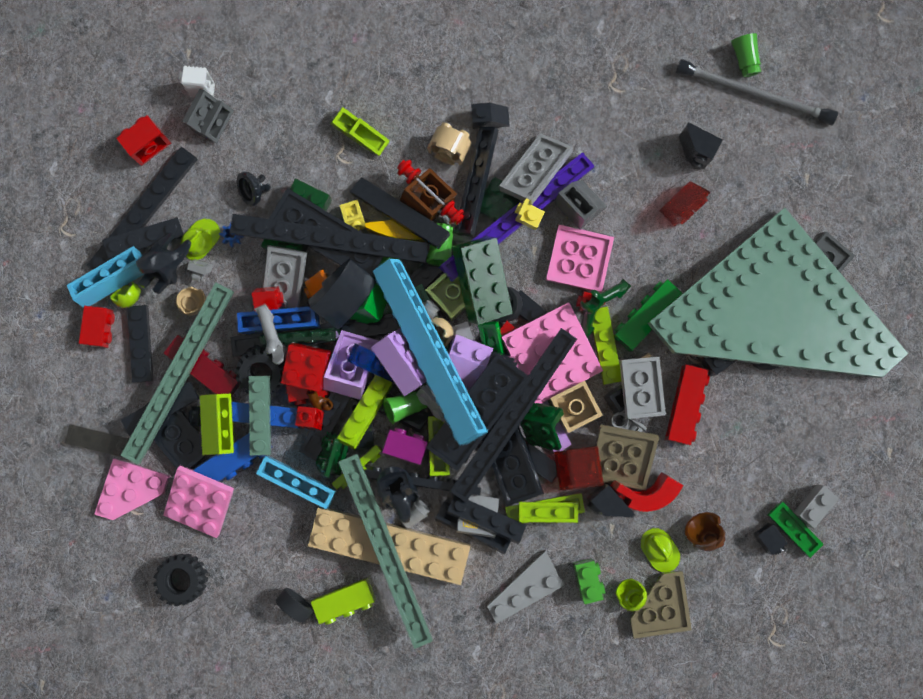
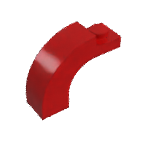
[611,472,684,512]

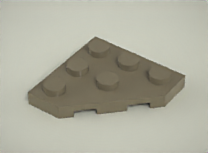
[630,570,692,639]

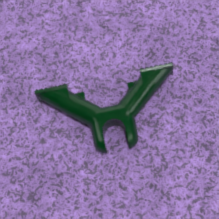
[580,279,631,337]

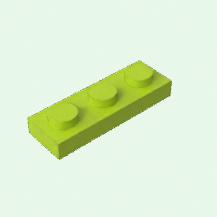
[332,445,382,489]
[519,502,578,523]

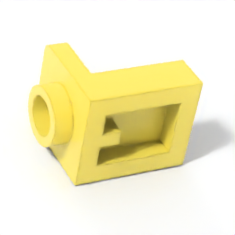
[515,198,545,230]
[340,199,366,231]

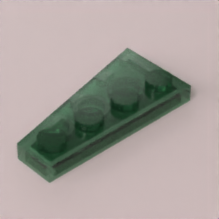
[259,328,340,345]

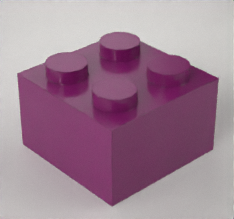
[382,427,428,465]

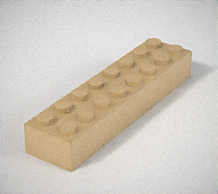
[308,506,470,585]

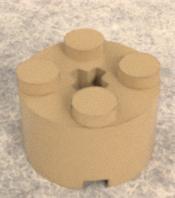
[427,122,471,166]

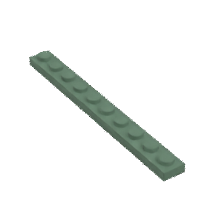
[120,282,234,465]
[339,454,433,649]

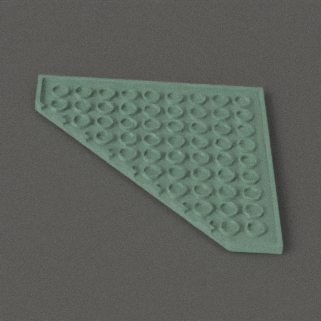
[648,208,908,378]

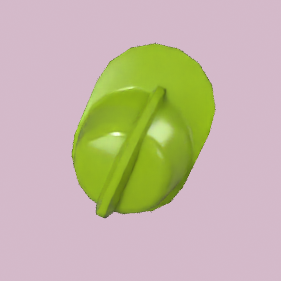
[181,218,221,260]
[641,528,680,572]

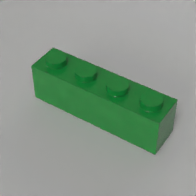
[614,279,683,352]

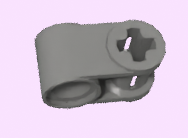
[608,412,647,432]

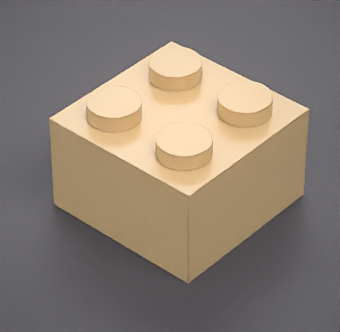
[548,381,603,434]

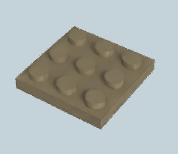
[588,425,659,490]

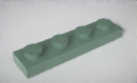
[249,376,271,455]

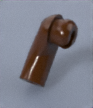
[307,390,333,411]

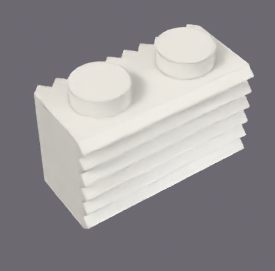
[179,65,215,97]

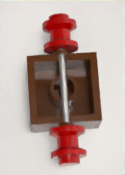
[397,160,464,225]

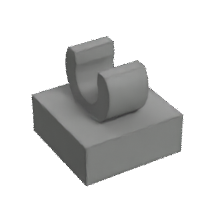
[187,259,213,282]

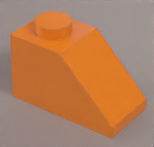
[304,270,328,299]

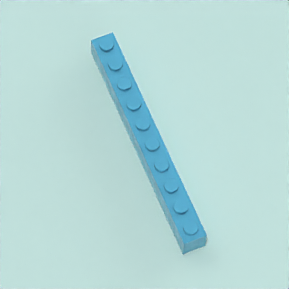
[373,259,488,445]

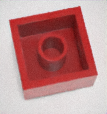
[116,115,171,166]
[281,343,331,392]

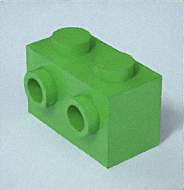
[573,558,605,604]

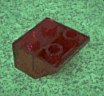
[659,181,710,227]
[554,446,604,490]

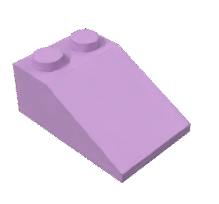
[323,330,378,400]
[447,335,493,392]

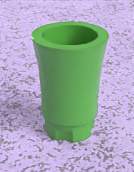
[731,33,761,77]
[426,223,453,266]
[383,391,428,424]

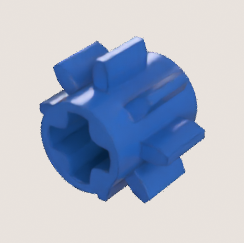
[219,223,245,248]

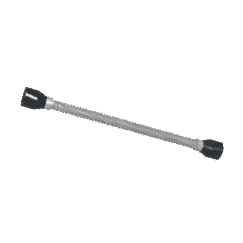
[676,59,838,126]

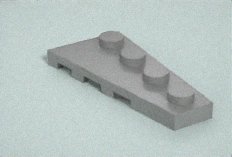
[487,551,565,624]

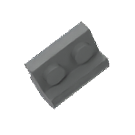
[182,89,234,143]

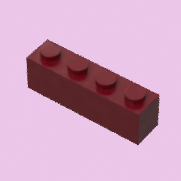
[164,335,240,397]

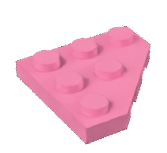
[94,458,170,520]

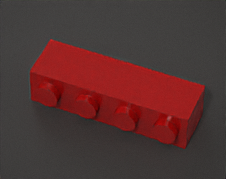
[665,364,710,445]

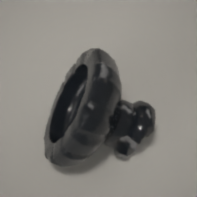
[236,171,271,207]

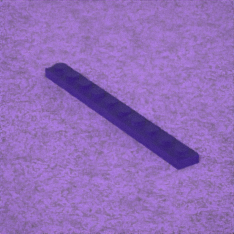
[439,152,595,282]

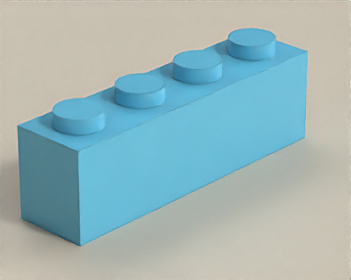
[67,246,144,308]
[256,456,338,509]

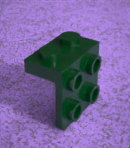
[520,403,564,451]
[316,431,348,477]

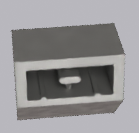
[554,180,608,230]

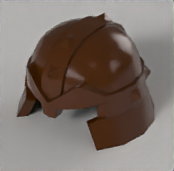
[685,512,726,552]

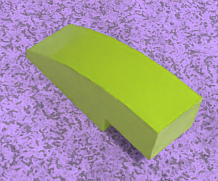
[330,107,390,156]

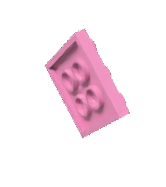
[546,224,614,292]
[163,466,234,538]

